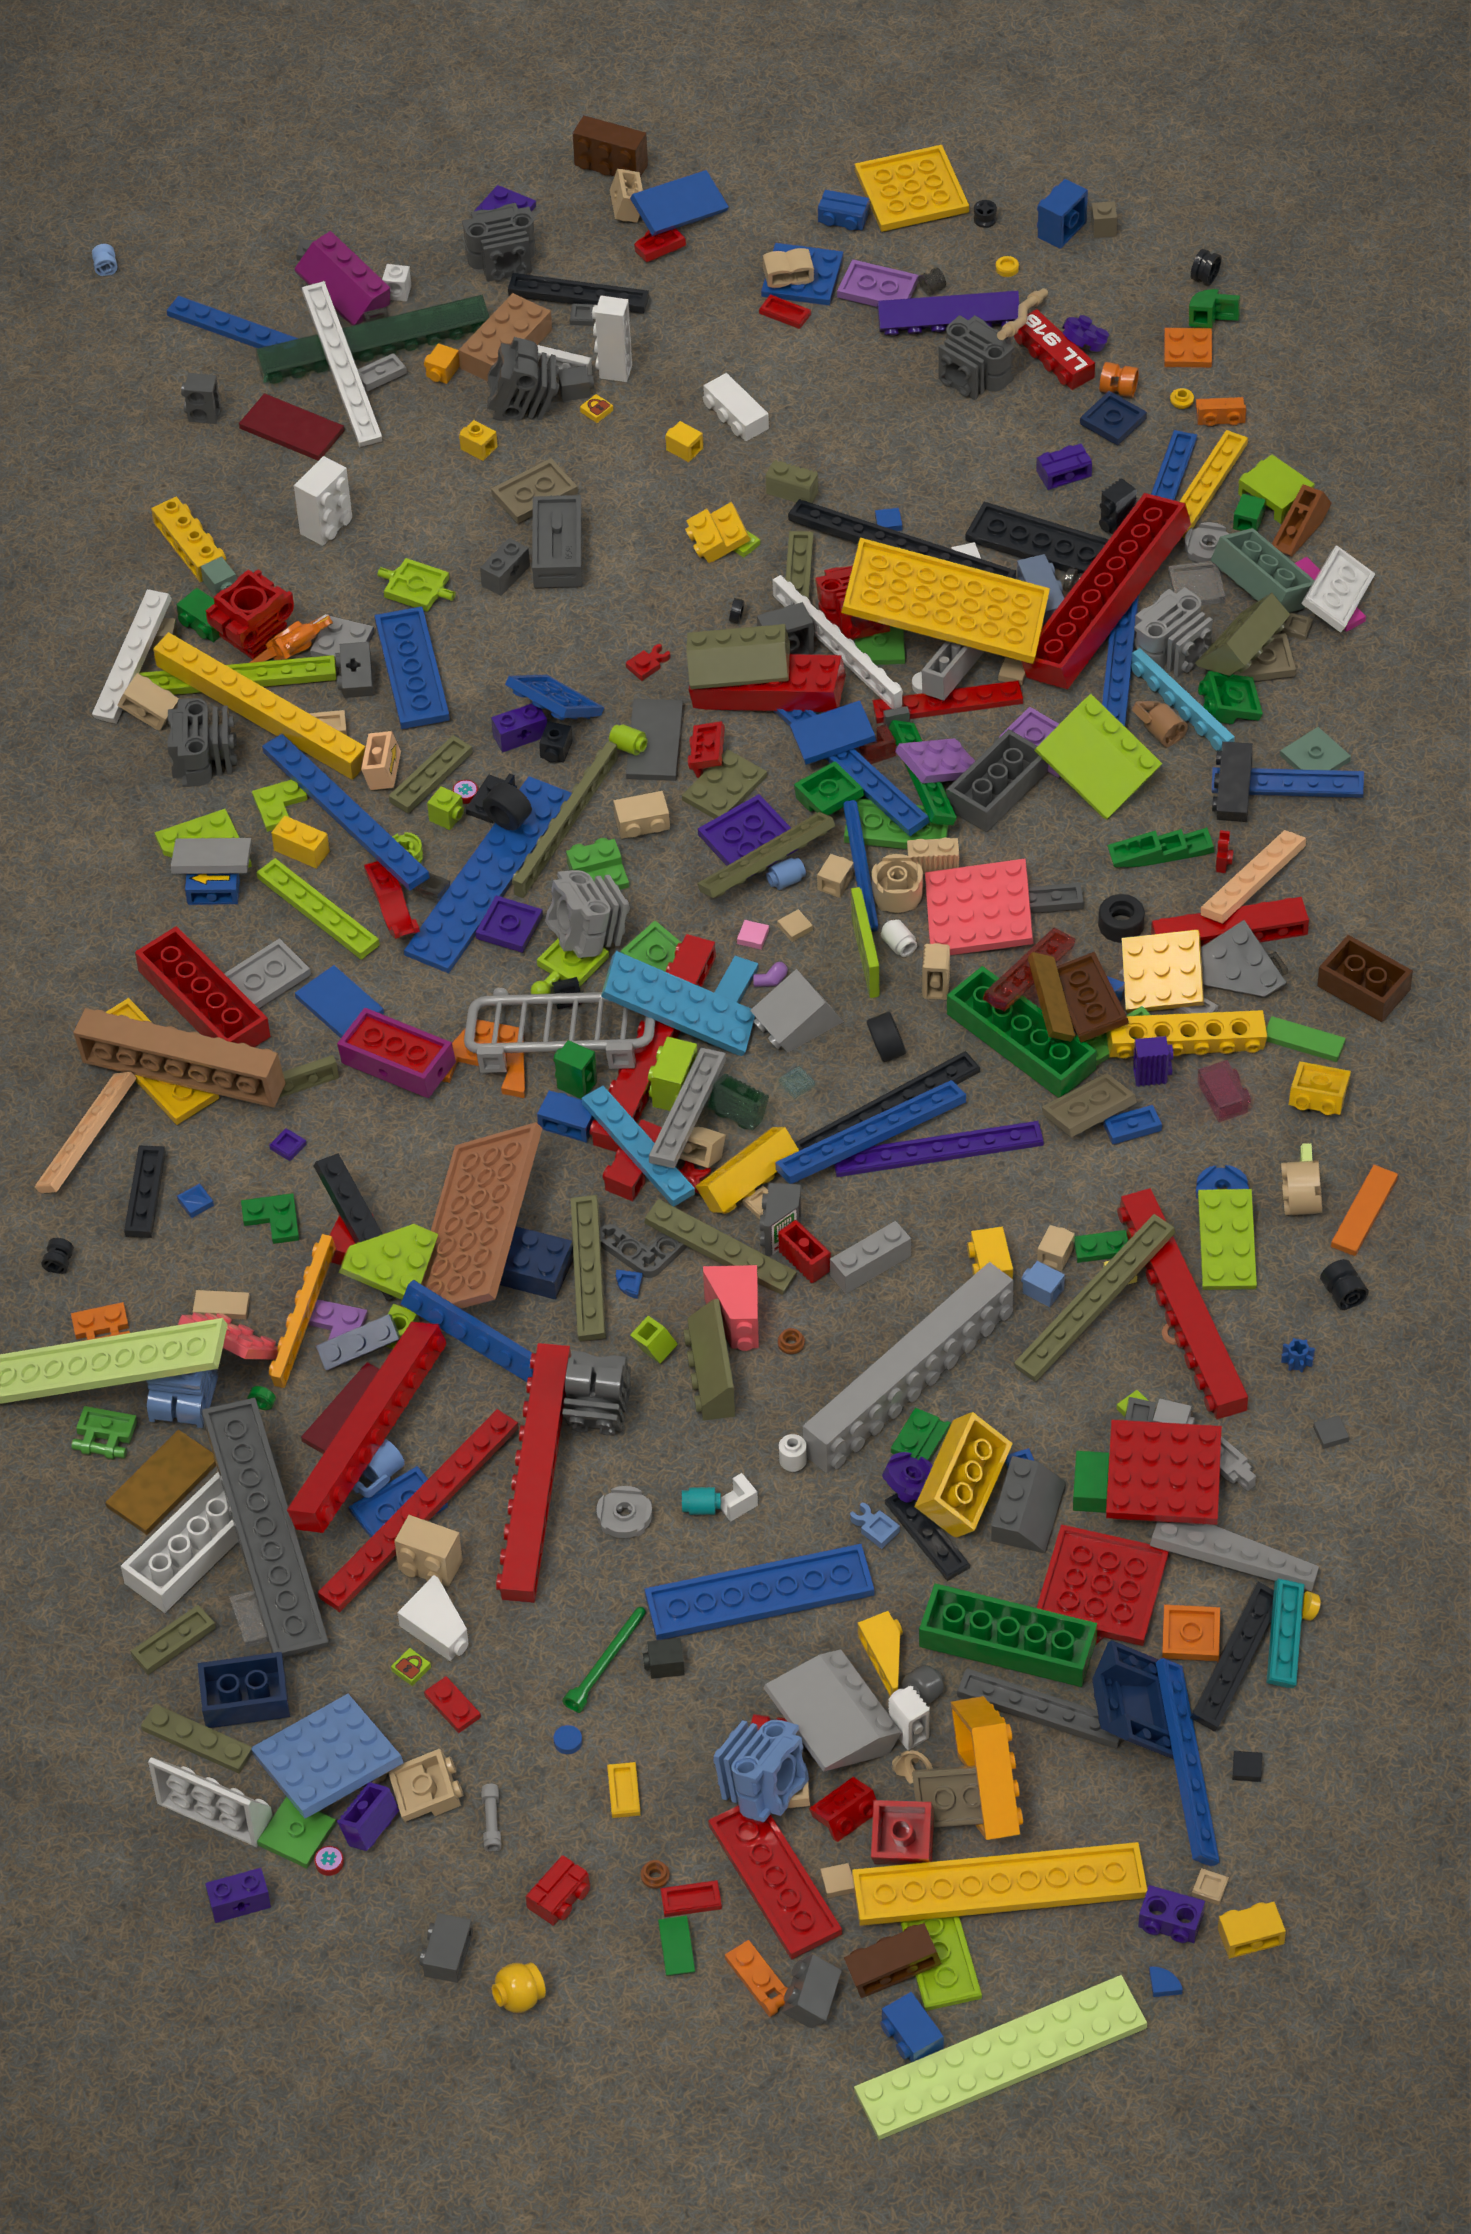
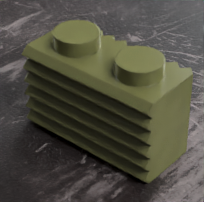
[765,460,818,503]

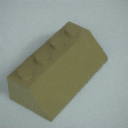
[1195,593,1290,676]
[686,624,790,689]
[683,1298,735,1421]

